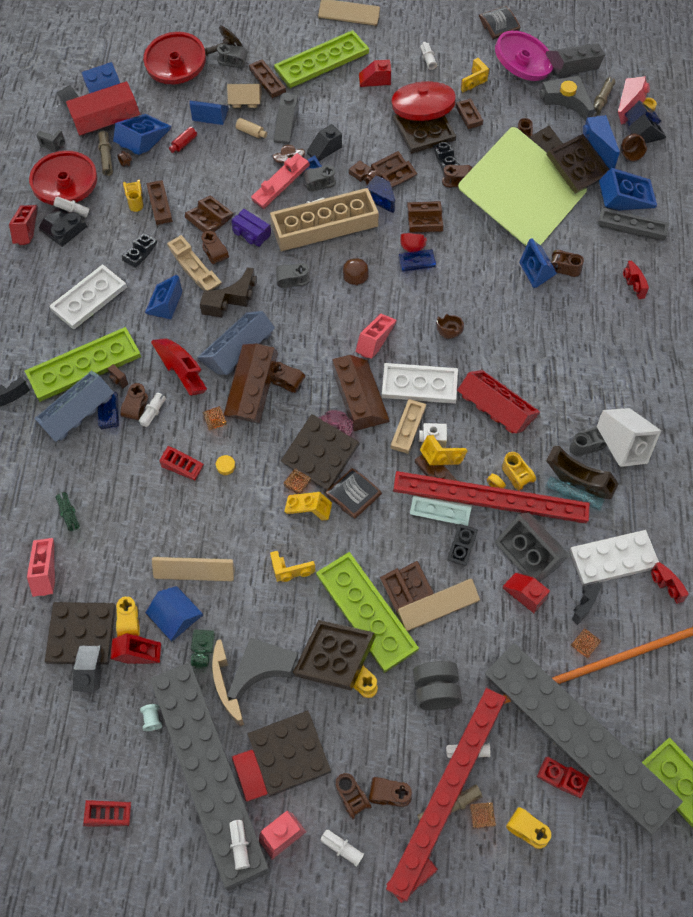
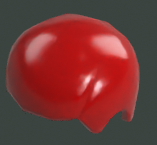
[400,233,427,253]

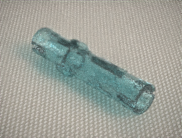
[545,476,605,511]

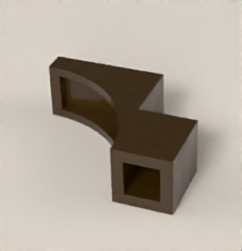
[200,267,257,318]
[546,446,619,499]

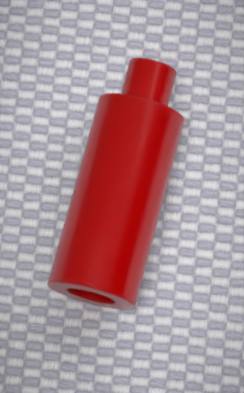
[169,127,197,153]

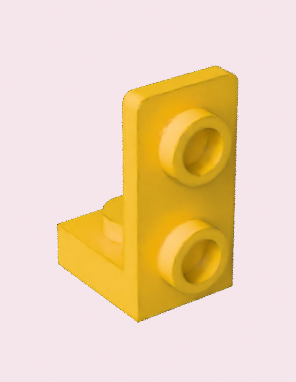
[461,58,489,93]
[420,435,468,465]
[284,492,332,521]
[270,551,316,582]

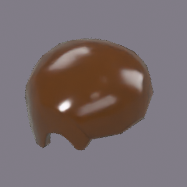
[620,133,647,162]
[343,258,369,285]
[436,314,464,339]

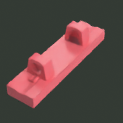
[251,153,310,209]

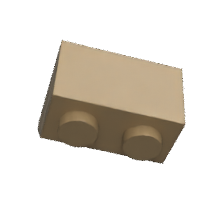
[227,84,262,108]

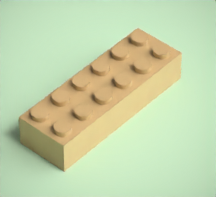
[270,188,379,251]

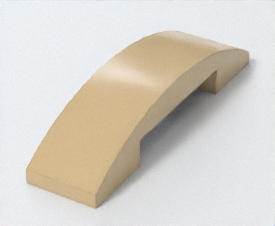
[167,235,222,290]
[212,640,244,726]

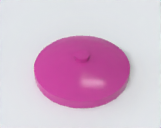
[495,30,553,81]

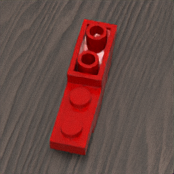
[151,338,207,396]

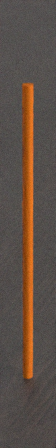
[503,627,693,704]

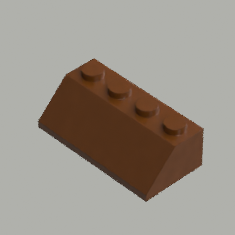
[224,343,278,424]
[332,355,390,431]

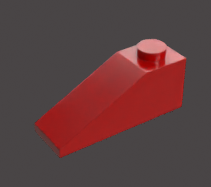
[9,205,38,245]

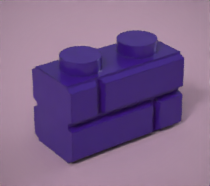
[231,209,271,247]

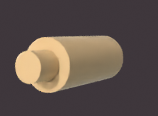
[236,118,267,139]

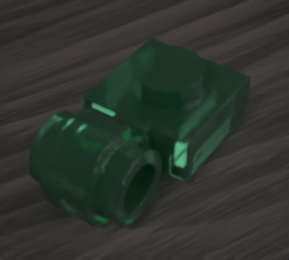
[191,629,215,669]

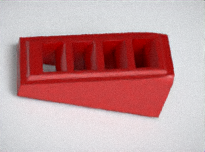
[159,446,204,481]
[83,800,131,827]

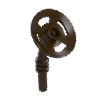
[204,25,243,56]

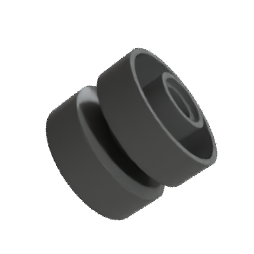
[413,661,462,710]

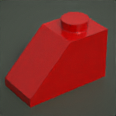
[359,59,391,87]
[502,573,550,614]
[110,633,161,664]

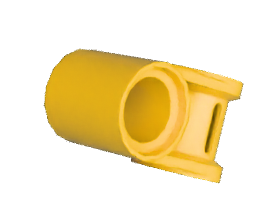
[123,179,144,212]
[502,452,536,491]
[116,596,140,637]
[353,665,378,698]
[506,807,551,849]

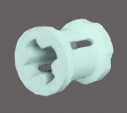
[140,704,162,731]

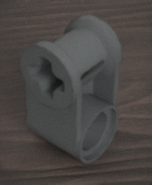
[217,44,248,68]
[303,165,336,191]
[276,263,310,288]
[570,426,607,456]

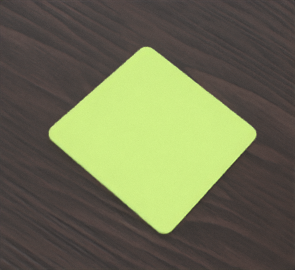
[458,127,587,246]

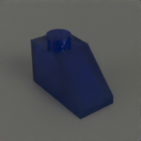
[625,100,662,125]
[366,175,396,213]

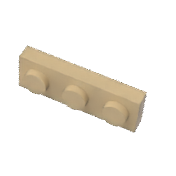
[391,399,426,454]

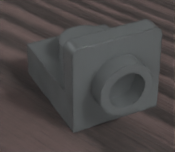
[36,130,65,152]

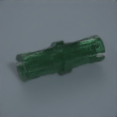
[55,492,80,531]

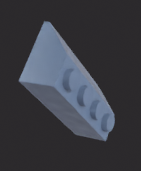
[197,311,275,375]
[34,370,114,442]

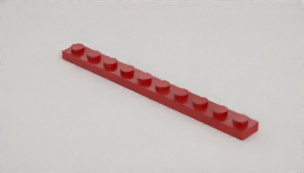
[393,471,590,524]
[386,688,506,902]

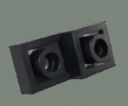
[56,85,79,111]
[433,142,460,172]
[122,233,157,268]
[0,377,30,407]
[447,524,478,566]
[572,582,601,625]

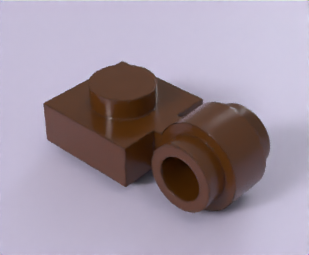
[349,160,380,186]

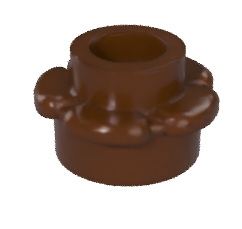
[117,151,132,167]

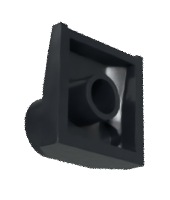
[39,208,87,247]

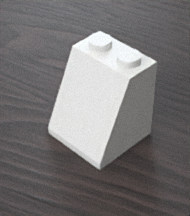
[597,408,661,467]

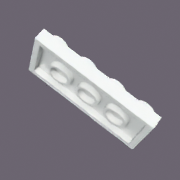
[49,264,127,330]
[382,363,458,404]
[569,530,659,586]

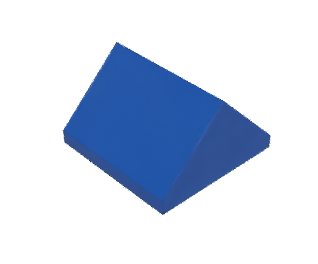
[190,101,229,125]
[519,238,557,288]
[145,275,182,319]
[145,586,203,642]

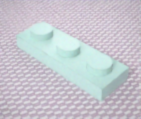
[410,495,472,526]

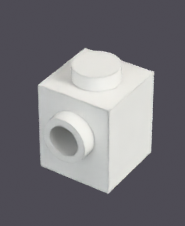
[419,423,447,448]

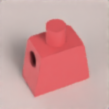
[259,811,306,859]

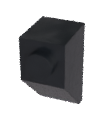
[629,114,666,144]
[307,124,342,161]
[73,645,101,692]

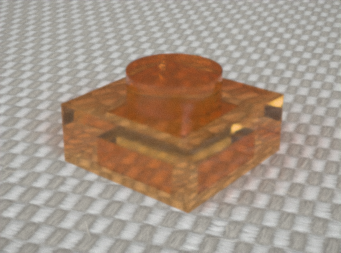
[202,406,227,431]
[283,469,311,494]
[571,628,601,658]
[469,802,496,829]

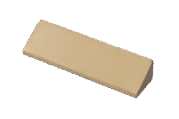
[318,0,380,26]
[152,557,235,581]
[398,579,480,631]

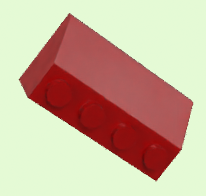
[66,81,141,135]
[457,370,540,434]

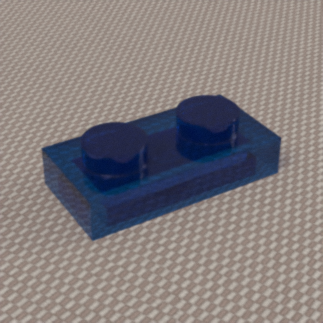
[398,249,436,272]
[98,391,119,430]

